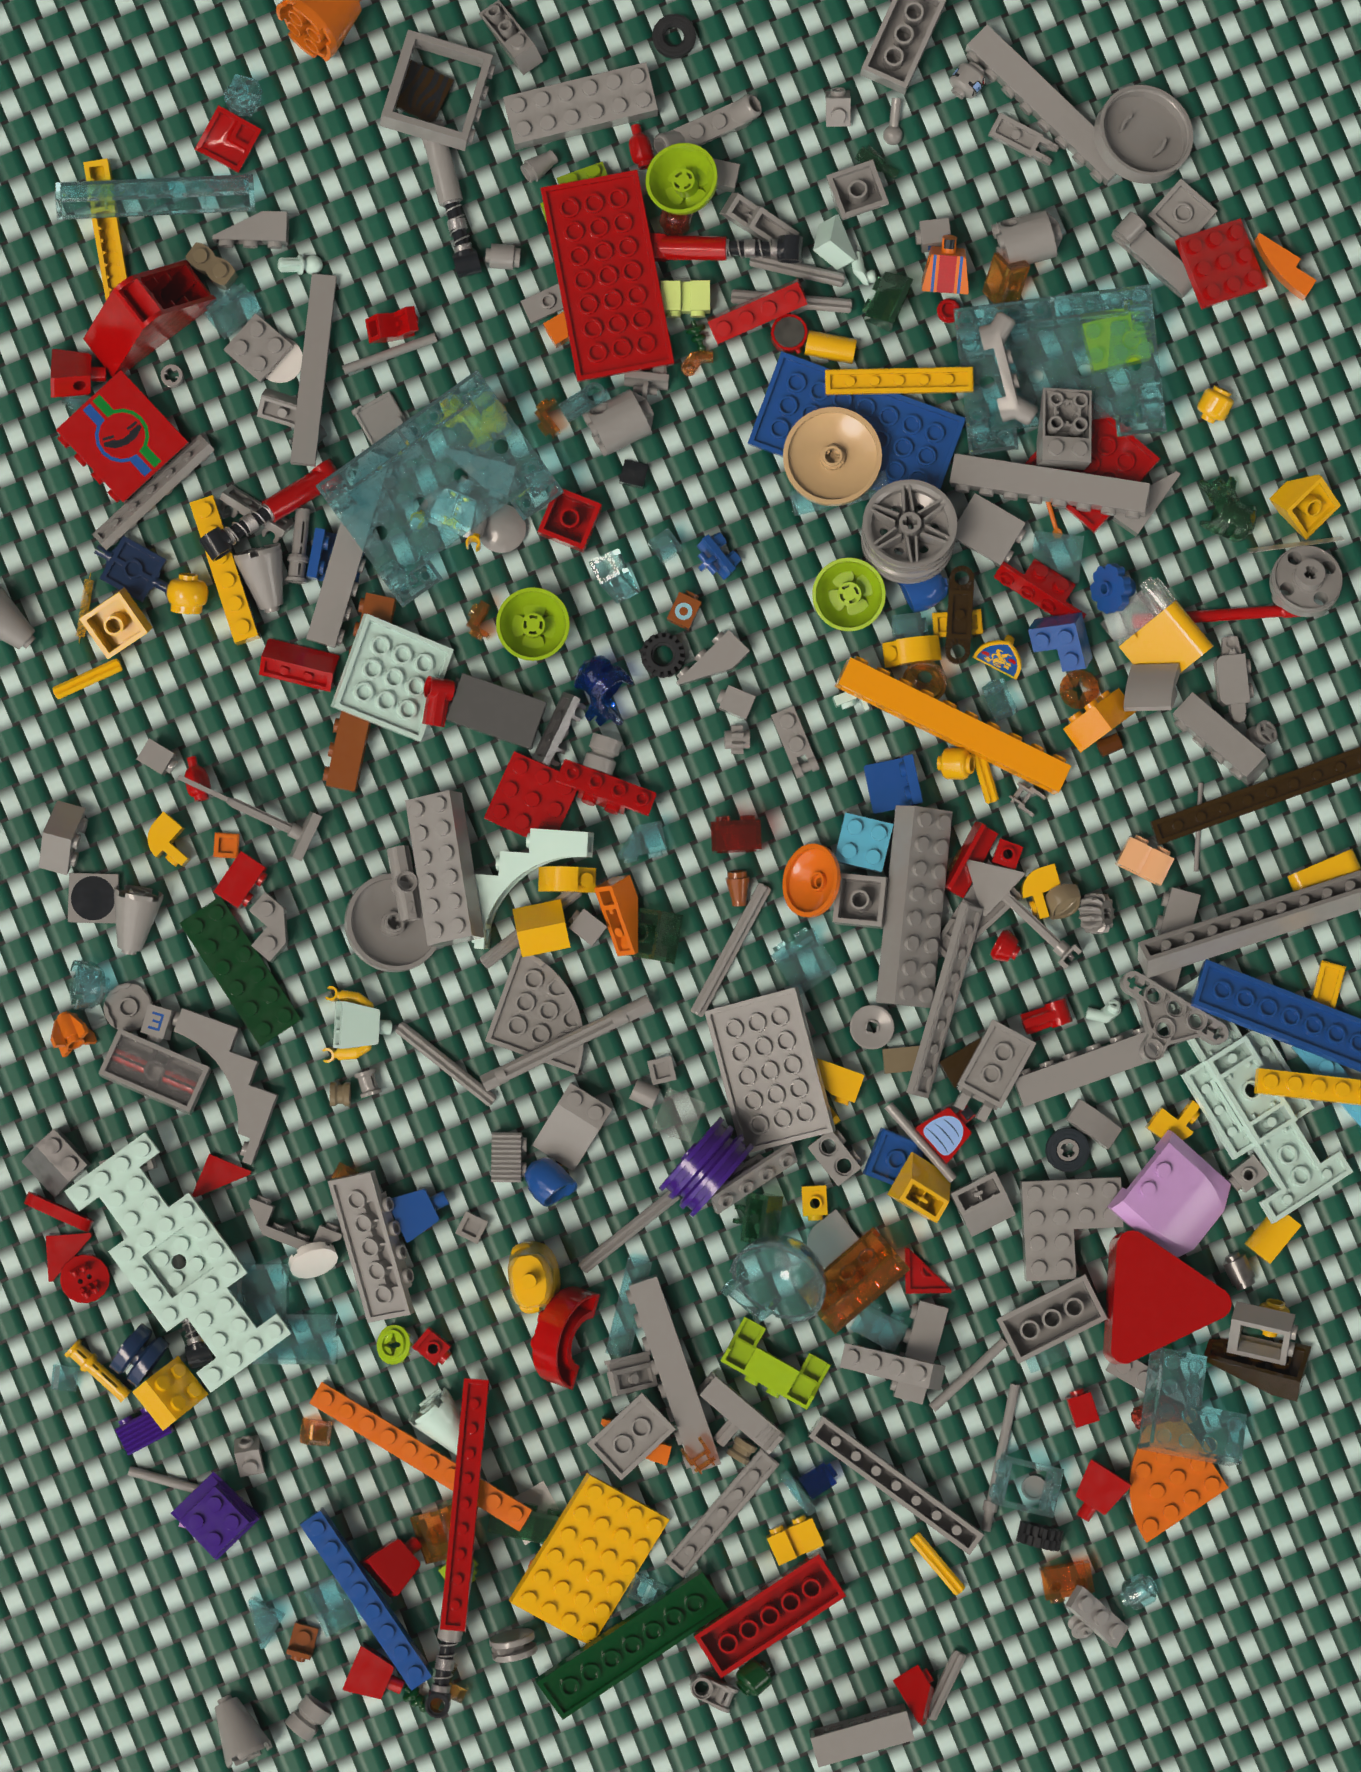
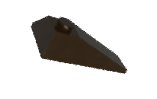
[1203,1339,1311,1402]

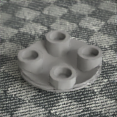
[480,504,526,553]

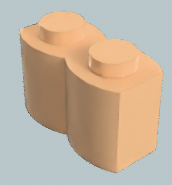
[1115,835,1174,886]

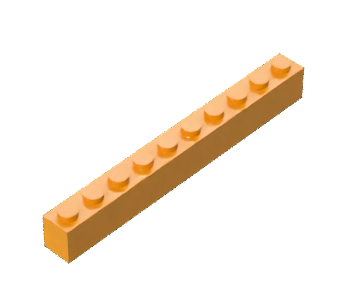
[834,656,1071,795]

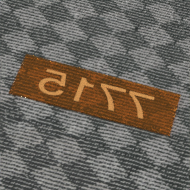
[946,849,962,880]

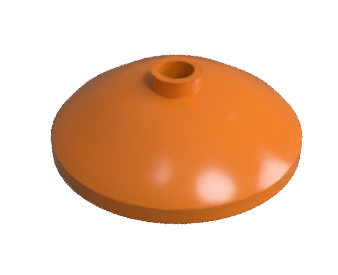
[782,844,841,918]

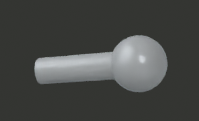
[883,98,903,145]

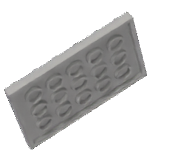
[704,987,836,1153]

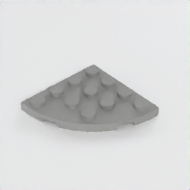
[485,948,584,1074]

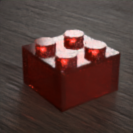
[710,815,762,854]

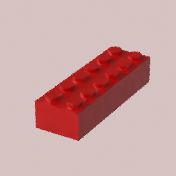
[694,1551,846,1678]

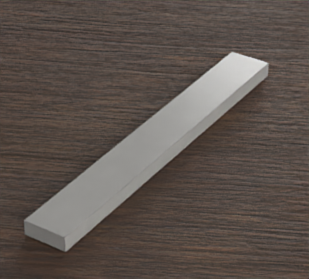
[290,274,337,467]
[906,902,983,1098]

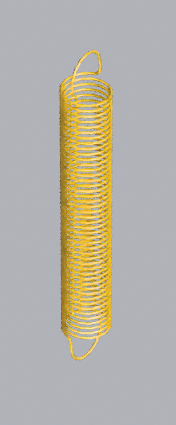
[75,572,94,643]

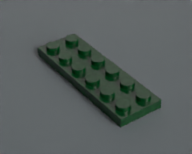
[179,897,302,1047]

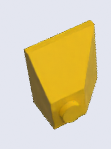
[1269,474,1341,540]

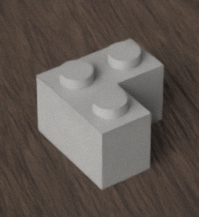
[39,800,88,875]

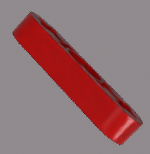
[24,1191,94,1232]

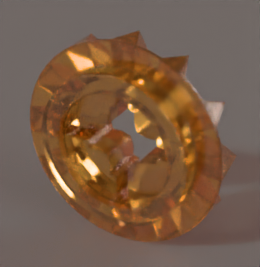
[1060,670,1099,709]

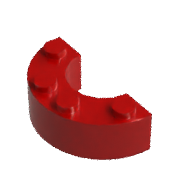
[530,1286,600,1390]

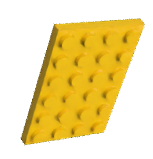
[509,1473,669,1644]

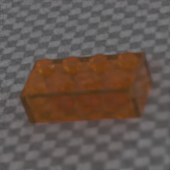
[799,1227,910,1334]

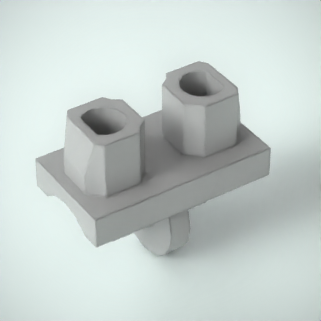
[624,366,669,399]

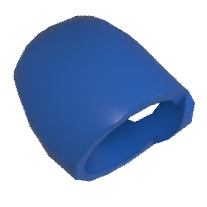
[898,573,948,613]
[524,1157,577,1207]

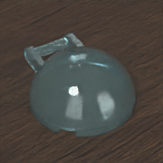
[721,1235,826,1324]

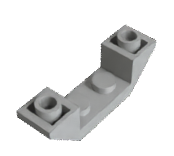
[249,1195,343,1249]

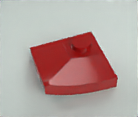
[194,105,262,173]

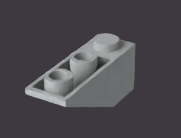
[479,0,543,75]
[212,211,289,249]
[676,630,750,686]

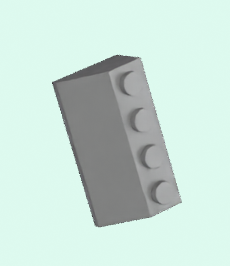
[996,1274,1108,1363]

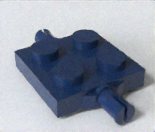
[94,536,169,603]

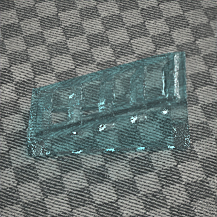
[624,1572,672,1605]

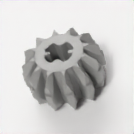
[1078,893,1115,934]

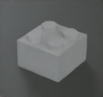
[832,873,888,929]

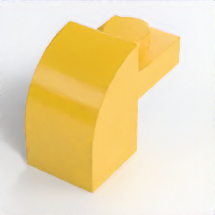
[882,635,942,668]
[148,811,191,867]
[1021,863,1061,920]
[538,866,596,893]
[1145,1100,1200,1140]

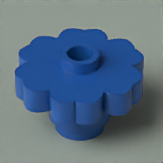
[1090,563,1136,614]

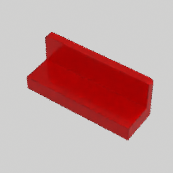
[259,638,339,692]
[945,821,998,898]

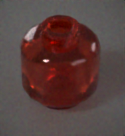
[659,210,693,236]

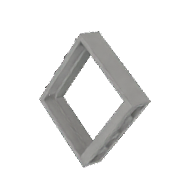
[380,30,496,151]

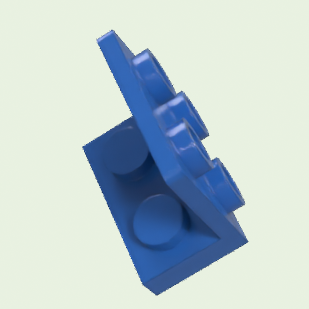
[307,528,365,583]
[864,754,923,814]

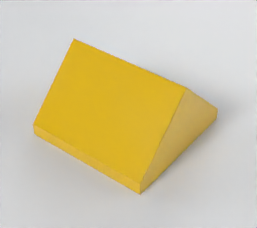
[512,899,571,957]

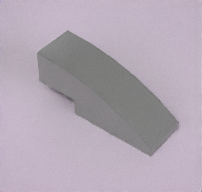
[719,193,800,242]

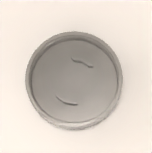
[1094,85,1193,184]

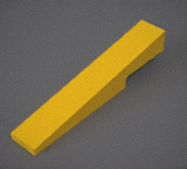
[83,158,128,300]

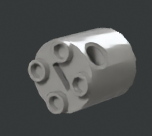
[991,209,1062,270]
[582,389,654,457]

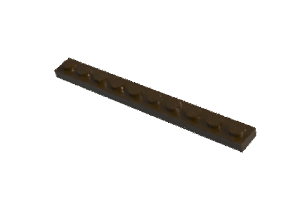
[1150,747,1361,845]

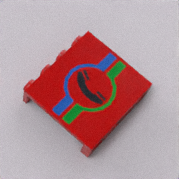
[56,370,189,504]

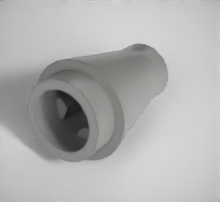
[520,150,558,183]

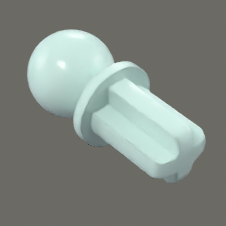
[278,255,323,275]

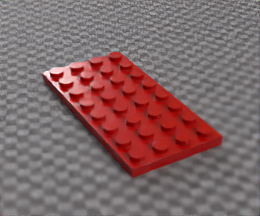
[540,170,674,382]

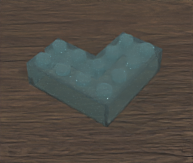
[237,1263,339,1365]
[1138,1348,1247,1466]

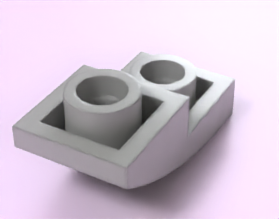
[1065,1099,1122,1149]

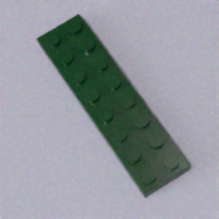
[535,1568,728,1720]

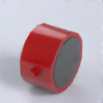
[771,314,808,354]

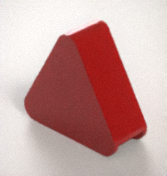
[83,260,217,377]
[1103,1230,1232,1364]

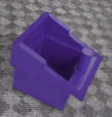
[171,1472,262,1561]

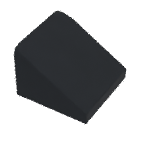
[619,460,649,489]

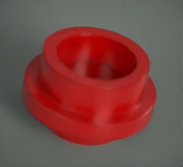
[937,298,961,323]

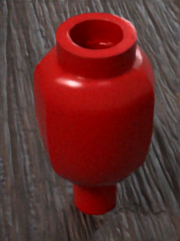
[629,124,655,170]
[185,756,211,802]

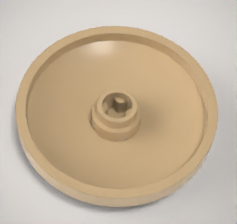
[783,407,882,506]

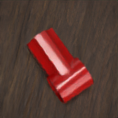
[422,676,455,727]
[1020,998,1073,1035]

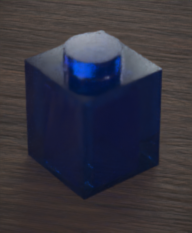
[798,1460,838,1499]

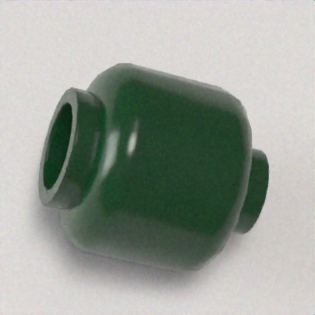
[735,1659,772,1697]

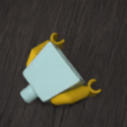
[322,986,392,1063]

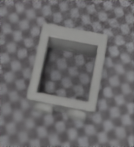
[1227,1301,1298,1366]

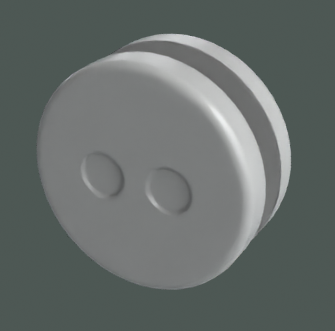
[489,1628,538,1663]

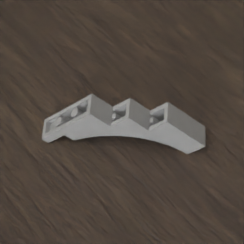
[172,1008,279,1165]

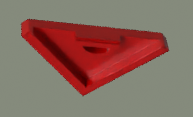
[192,1154,252,1197]
[46,1233,93,1282]
[904,1247,951,1294]

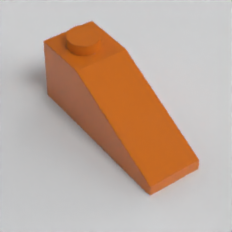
[594,875,638,956]

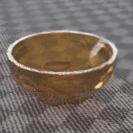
[902,661,947,700]

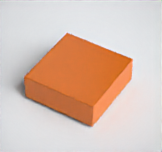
[213,832,240,859]

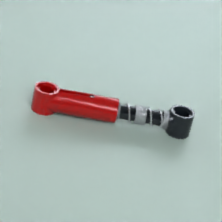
[650,233,803,264]
[199,459,344,562]

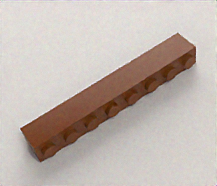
[323,593,397,793]

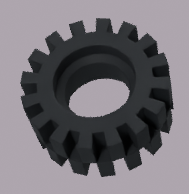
[641,632,685,678]
[1016,1521,1064,1552]

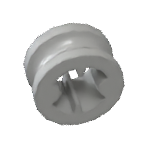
[160,364,184,388]

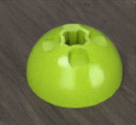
[646,143,718,215]
[812,558,886,631]
[496,587,570,661]

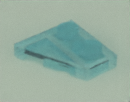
[1032,531,1084,584]

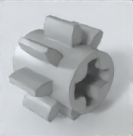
[724,725,750,754]

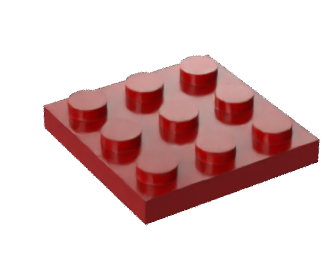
[1175,218,1267,310]
[484,751,578,838]

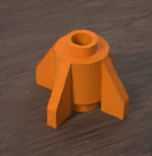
[50,1011,97,1057]

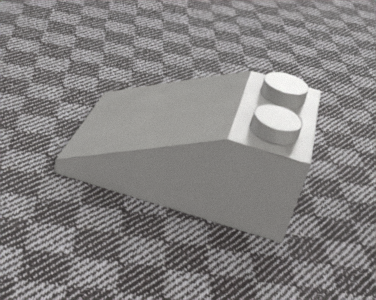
[532,1083,613,1171]

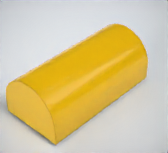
[804,330,857,364]

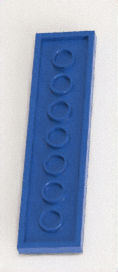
[1191,959,1361,1072]

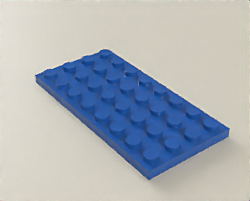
[748,351,966,508]

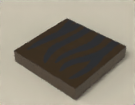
[396,60,454,122]

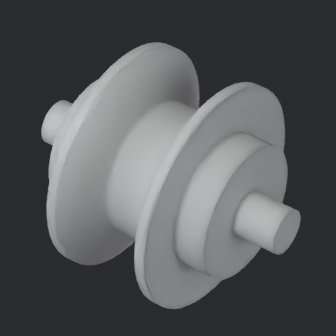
[1068,1615,1093,1639]

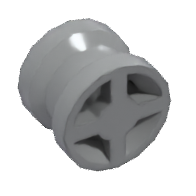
[1246,720,1277,750]

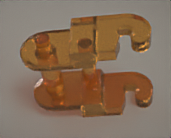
[680,1436,716,1474]

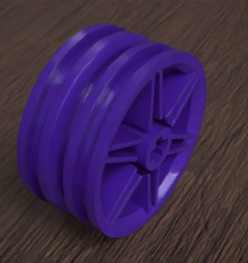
[659,1117,754,1218]

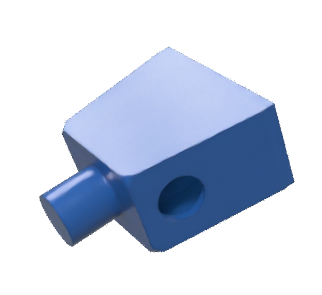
[392,1188,450,1243]

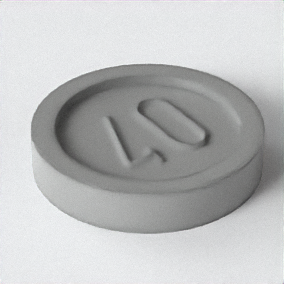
[1021,1475,1046,1500]

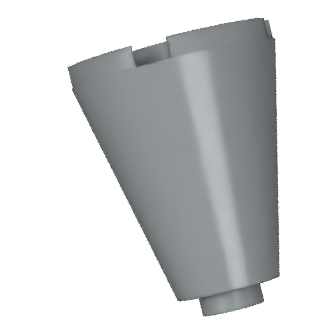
[233,543,283,613]
[0,586,35,649]
[114,885,164,955]
[215,1695,273,1768]

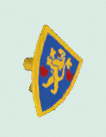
[972,635,1022,680]

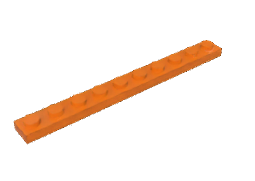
[309,1382,533,1532]

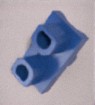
[697,532,741,580]

